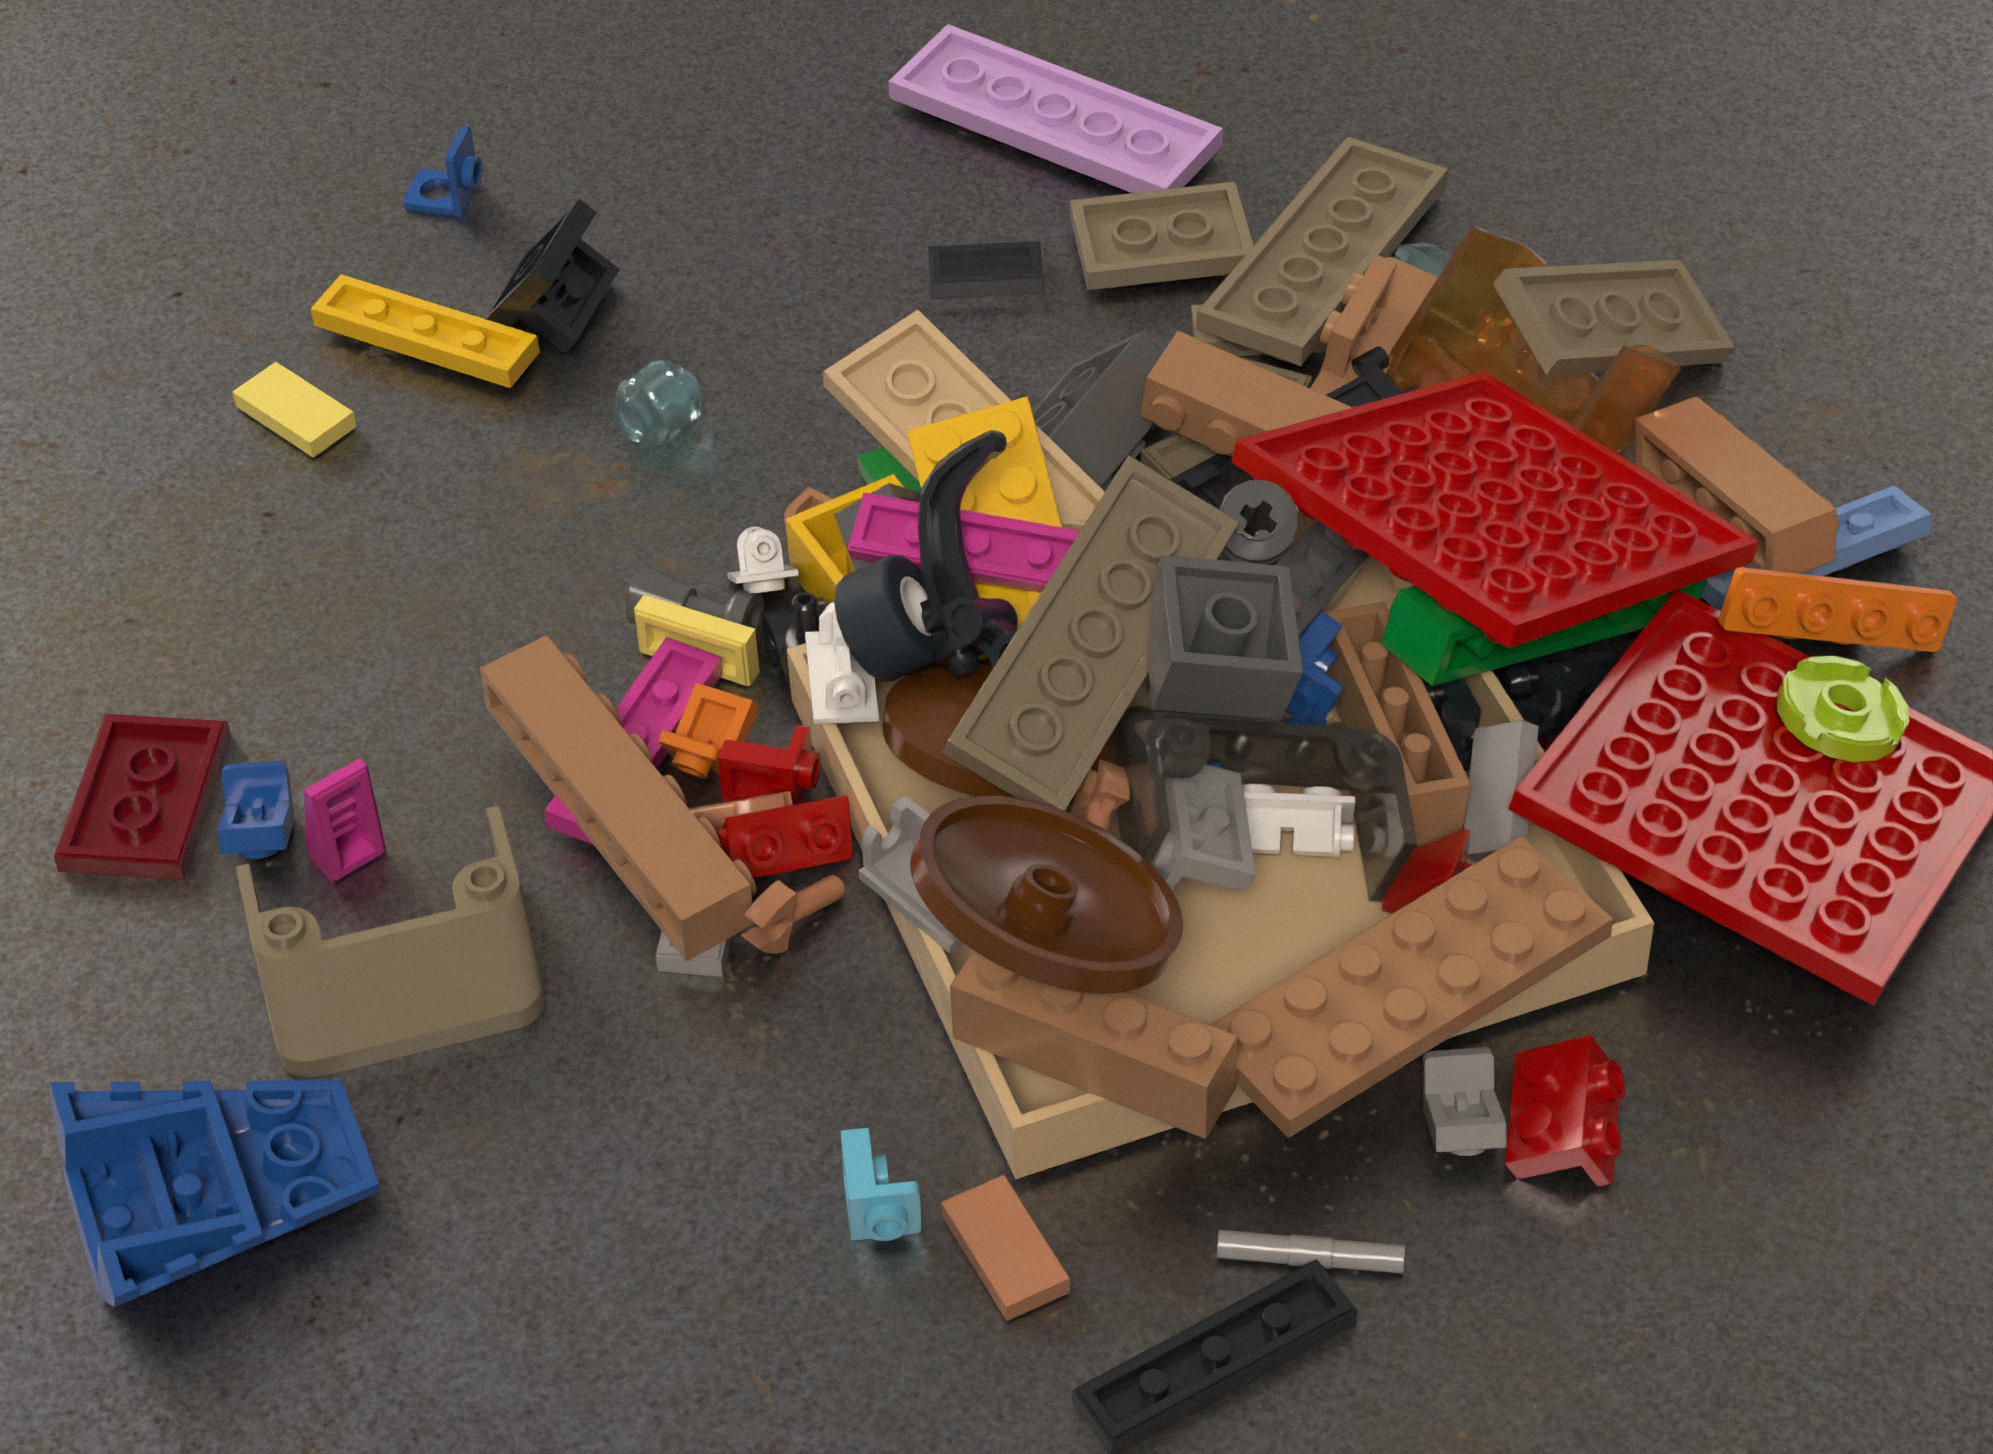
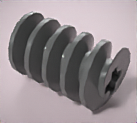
[1217,480,1298,565]

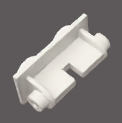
[727,527,799,593]
[805,603,879,724]
[1242,784,1355,857]

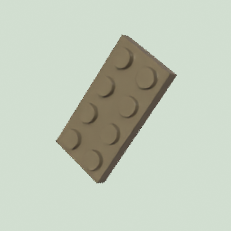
[1493,260,1735,375]

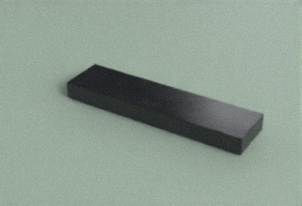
[1072,1259,1358,1454]

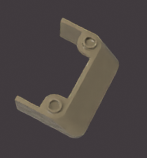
[235,805,546,1078]

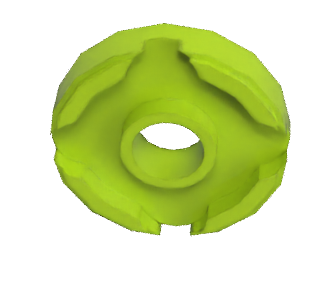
[1777,656,1909,762]

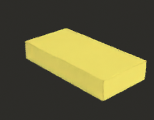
[232,362,357,458]
[634,595,760,686]

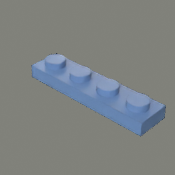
[1701,485,1931,611]

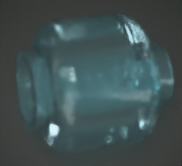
[613,360,702,447]

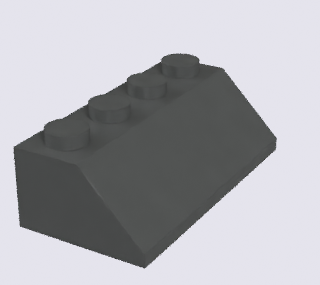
[1032,330,1162,492]

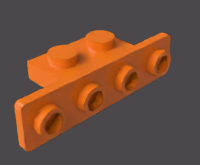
[1718,567,1958,652]

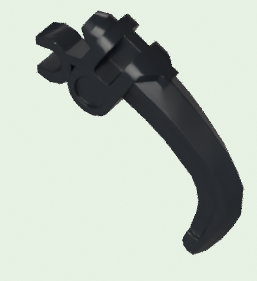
[916,430,1018,679]
[1502,649,1625,749]

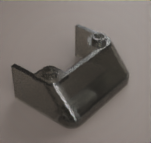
[1108,706,1417,902]

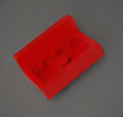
[1505,1035,1626,1187]

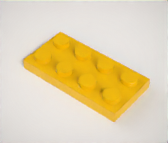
[907,396,1063,660]

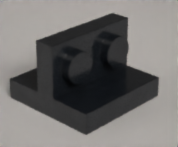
[484,198,620,353]

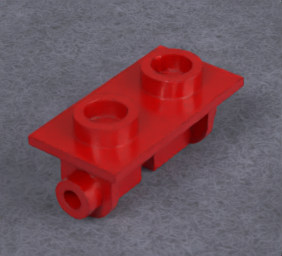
[715,795,853,878]

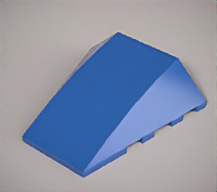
[49,1080,379,1307]

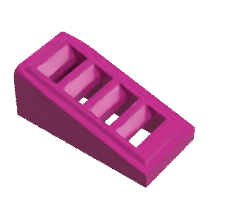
[304,758,387,883]

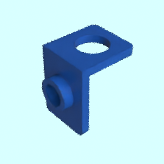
[403,126,483,217]

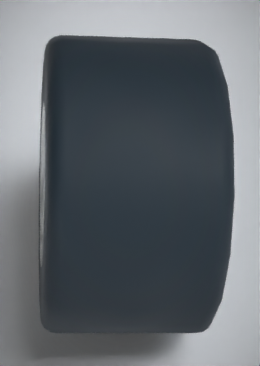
[834,555,935,682]

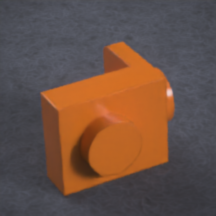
[658,682,759,779]

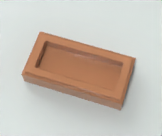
[941,1175,1070,1321]

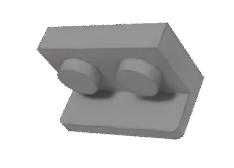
[1137,755,1256,892]

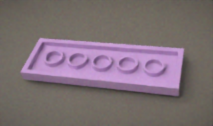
[888,24,1223,193]

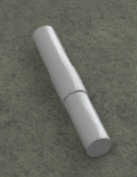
[1217,1230,1405,1274]

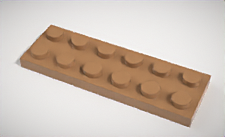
[1210,835,1613,1138]

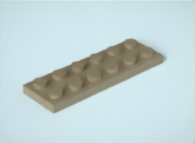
[1196,136,1448,366]
[941,455,1239,811]

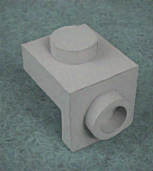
[1422,1047,1506,1156]

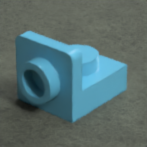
[840,1128,921,1241]

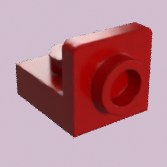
[718,725,821,805]

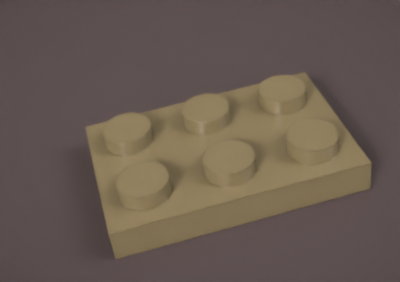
[1070,182,1254,290]

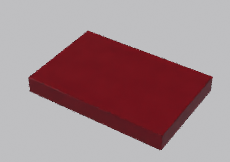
[54,714,231,880]

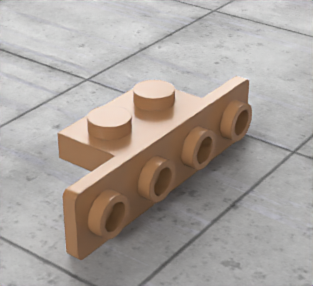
[1310,254,1438,395]

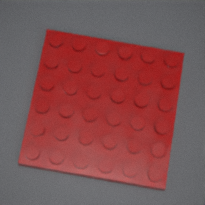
[1231,371,1759,648]
[1508,589,1993,1006]

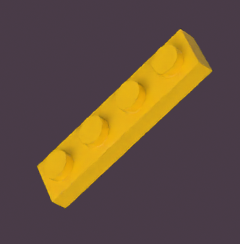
[311,274,540,388]

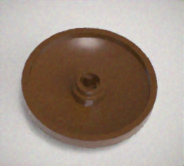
[882,659,1144,804]
[910,796,1183,993]

